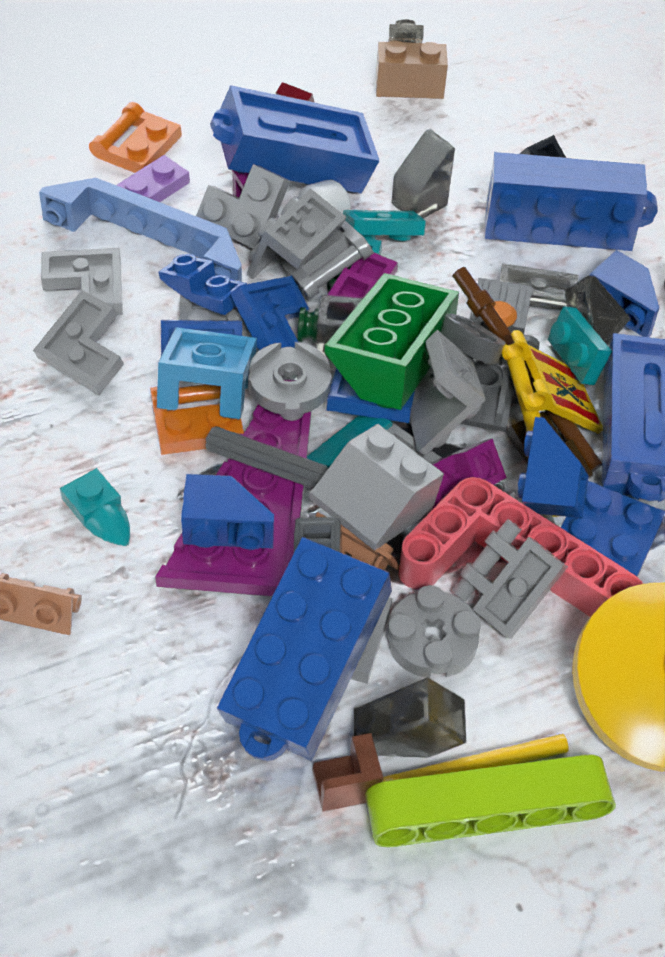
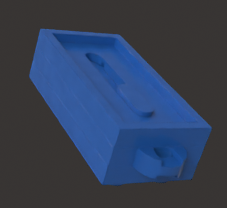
[210,85,380,194]
[484,152,658,251]
[602,333,665,502]
[217,537,392,761]

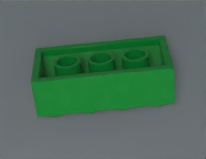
[325,273,459,410]

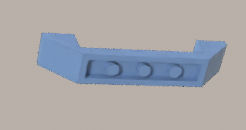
[39,177,242,281]

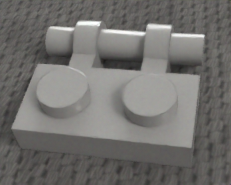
[452,519,568,639]

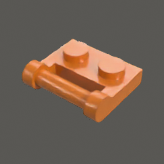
[89,102,182,173]
[150,384,244,455]

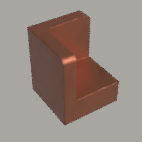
[312,733,384,812]

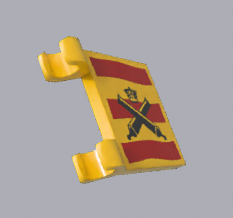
[502,330,603,434]

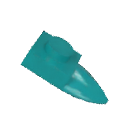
[60,468,130,546]

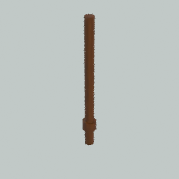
[452,267,603,472]

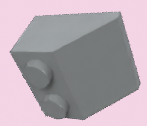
[309,424,444,551]

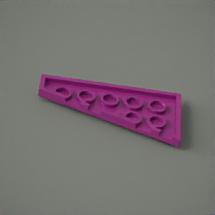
[155,379,312,596]

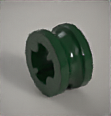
[297,307,321,344]

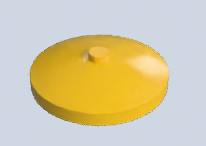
[572,582,665,772]

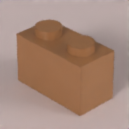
[376,40,448,99]

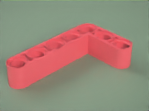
[398,477,643,617]

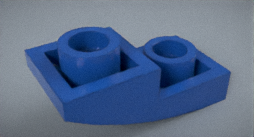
[158,254,247,315]

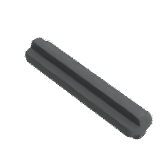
[206,426,328,488]

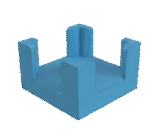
[157,327,257,419]

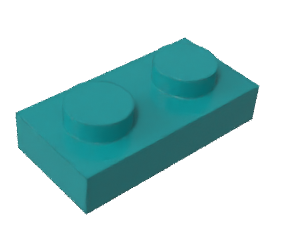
[343,210,426,241]
[547,306,612,385]

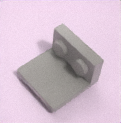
[247,188,346,279]
[410,330,486,456]

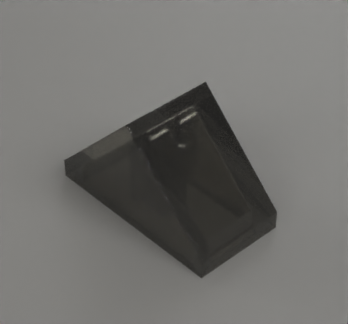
[565,275,631,346]

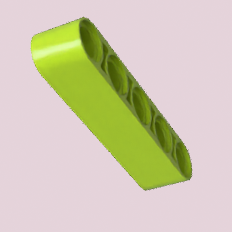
[365,755,616,847]

